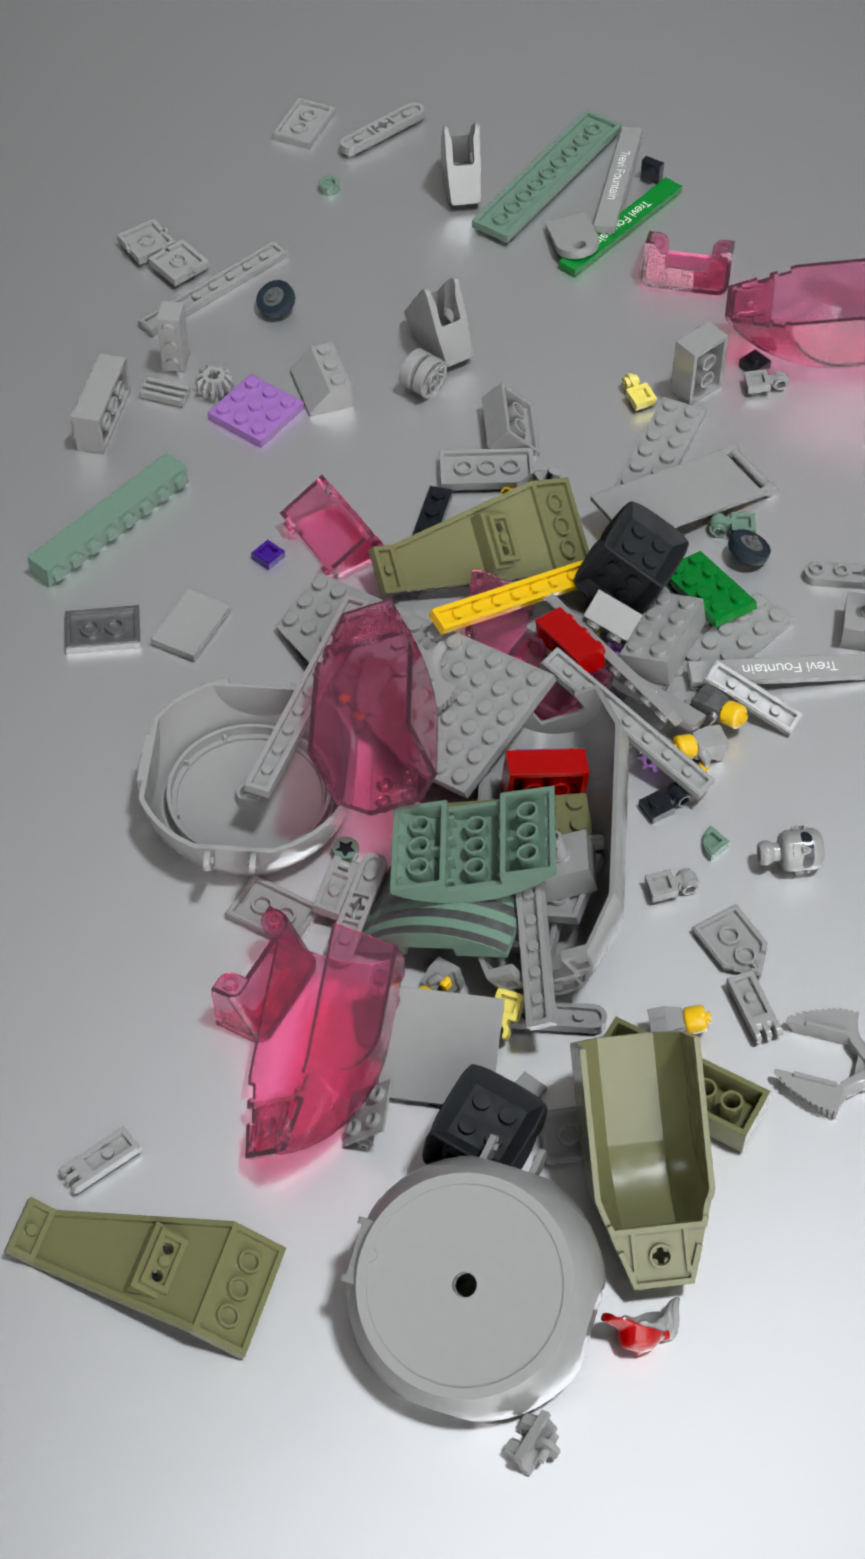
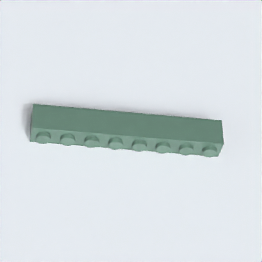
[27,453,188,587]

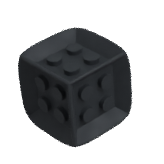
[573,501,689,614]
[422,1064,548,1170]

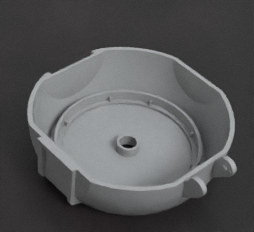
[136,679,356,876]
[340,1134,606,1423]

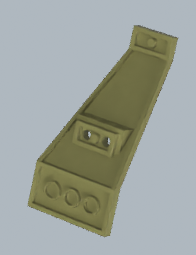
[368,477,589,596]
[3,1197,286,1359]

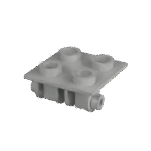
[344,1079,393,1150]

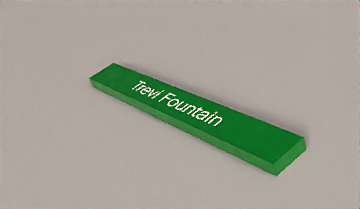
[558,177,682,276]

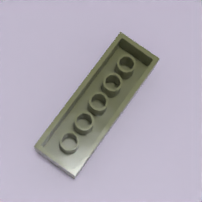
[603,1016,771,1152]

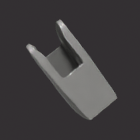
[441,123,481,206]
[404,276,473,367]

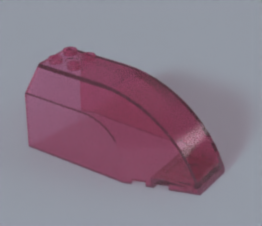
[725,258,865,369]
[307,598,438,816]
[245,923,405,1160]

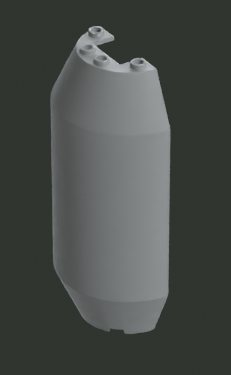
[478,684,629,996]

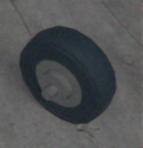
[256,280,296,319]
[728,529,771,566]

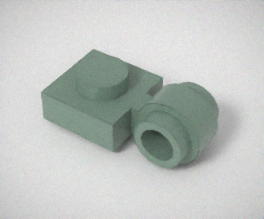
[709,512,756,537]

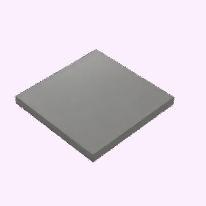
[378,985,505,1106]

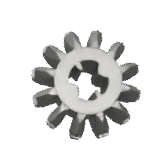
[195,364,234,402]

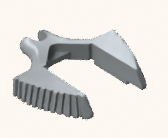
[354,637,461,729]
[774,1008,865,1119]

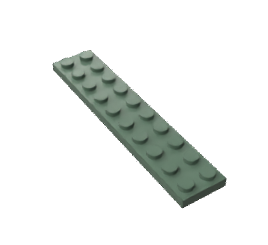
[472,110,622,243]

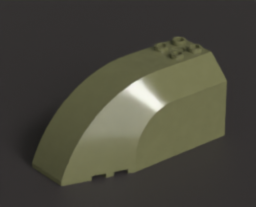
[570,1031,715,1290]

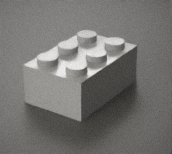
[670,321,728,405]

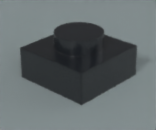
[640,156,664,184]
[739,349,771,372]

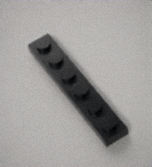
[396,486,453,600]

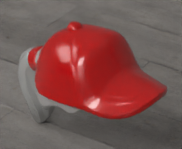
[601,1297,680,1355]

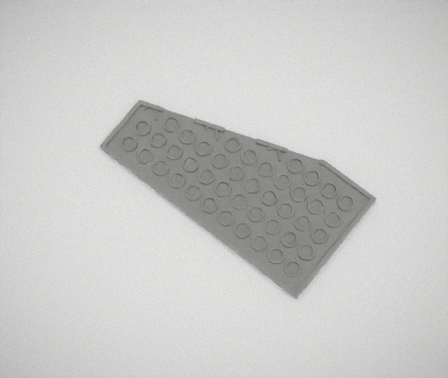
[276,572,556,798]

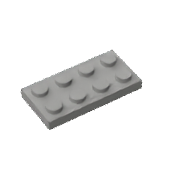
[439,448,535,490]

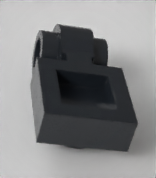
[638,782,691,824]

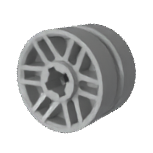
[399,348,447,398]

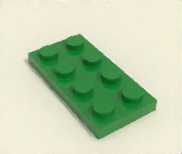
[668,551,757,628]

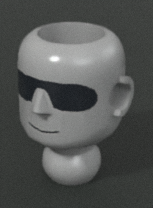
[757,825,825,875]

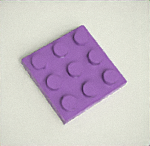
[207,374,304,448]

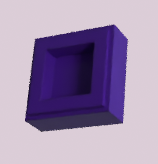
[251,539,286,570]

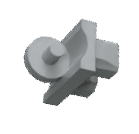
[504,1410,561,1476]

